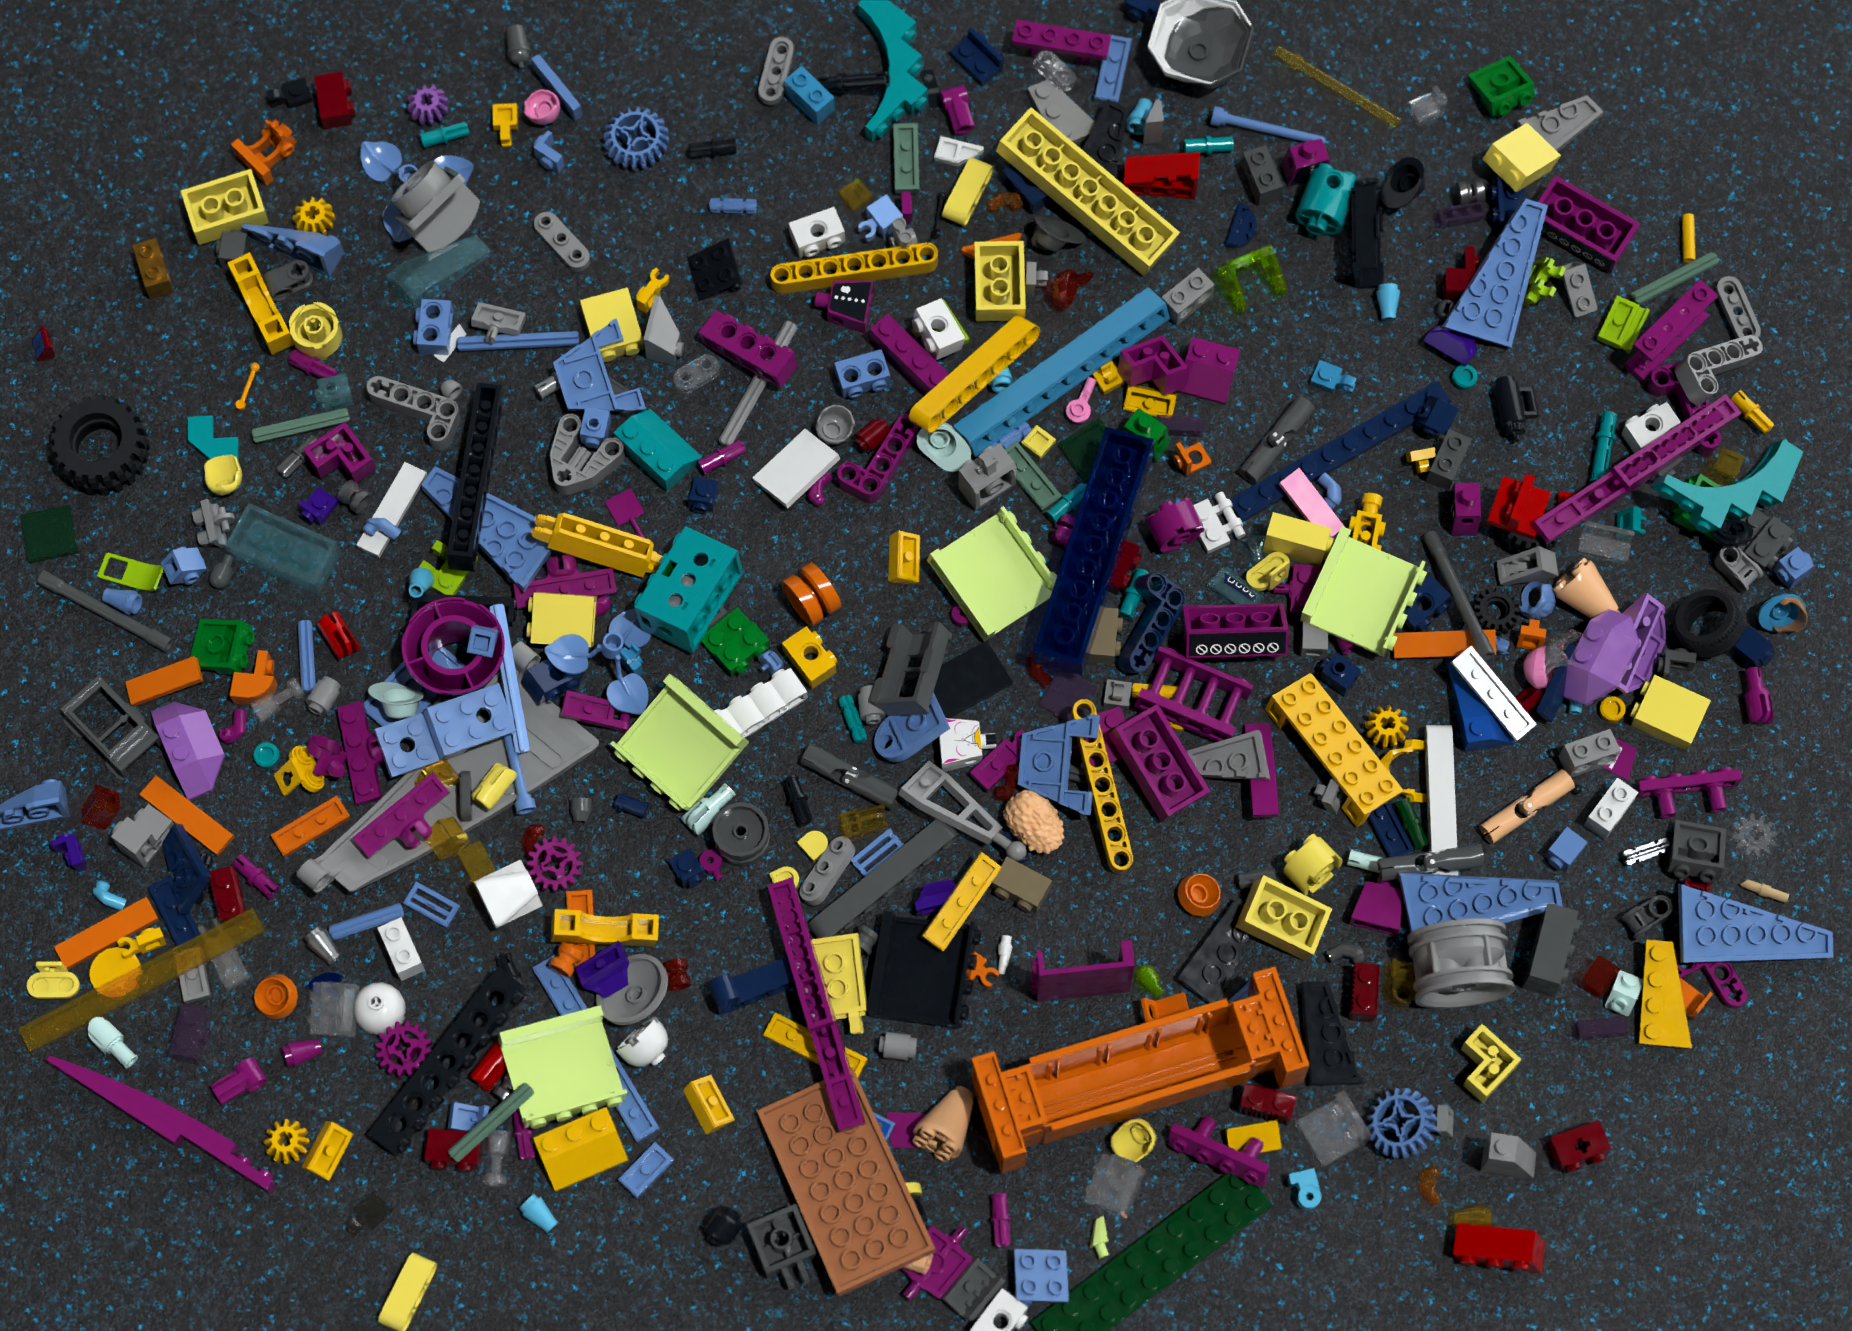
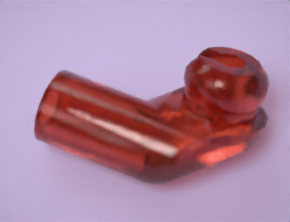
[1028,650,1053,688]
[995,764,1019,801]
[522,824,545,861]

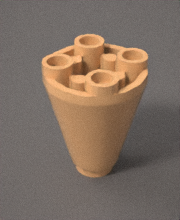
[1553,557,1620,619]
[912,1086,974,1163]

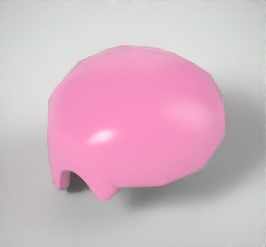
[524,89,561,125]

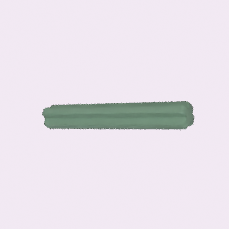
[1631,252,1719,305]
[252,408,350,443]
[448,1082,534,1162]

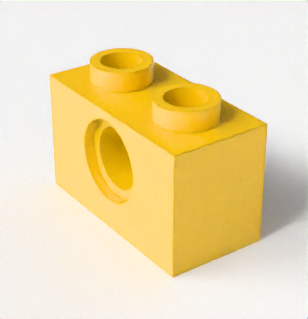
[782,626,837,689]

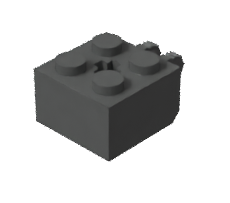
[747,1204,817,1290]

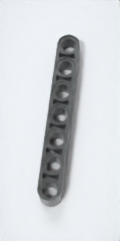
[808,819,960,938]

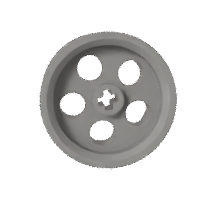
[1407,918,1515,1009]

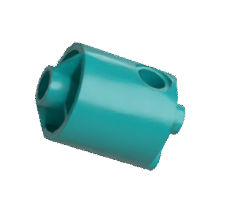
[1296,163,1356,235]

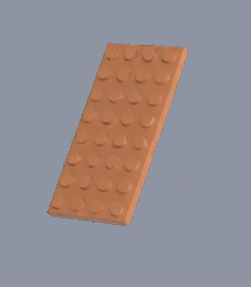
[757,1067,936,1296]

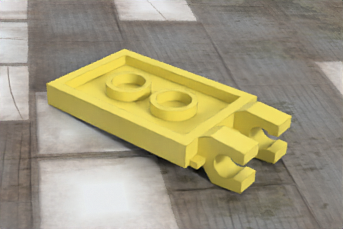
[812,933,867,1035]

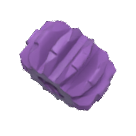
[407,84,449,126]

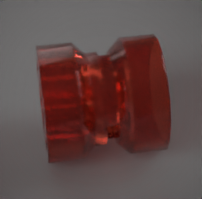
[662,958,692,991]

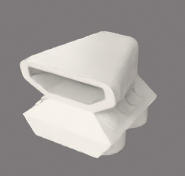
[474,859,543,928]

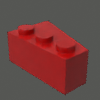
[1123,152,1200,200]
[1453,1223,1545,1274]

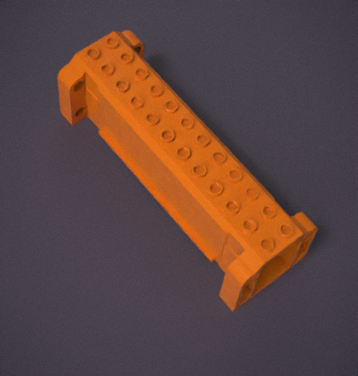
[971,967,1310,1174]

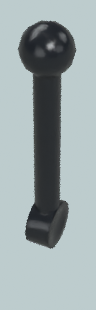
[931,192,947,239]
[1549,748,1582,795]

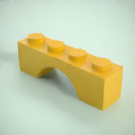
[227,252,294,355]
[551,909,659,947]

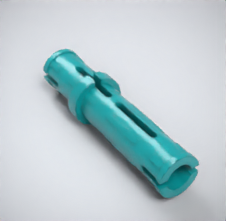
[1590,411,1618,484]

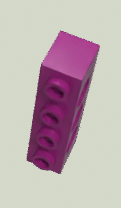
[698,310,798,388]

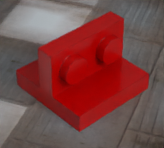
[1486,474,1551,540]

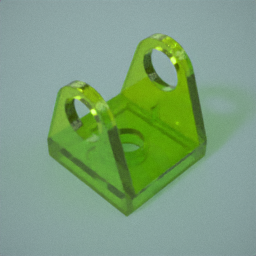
[1217,244,1287,313]

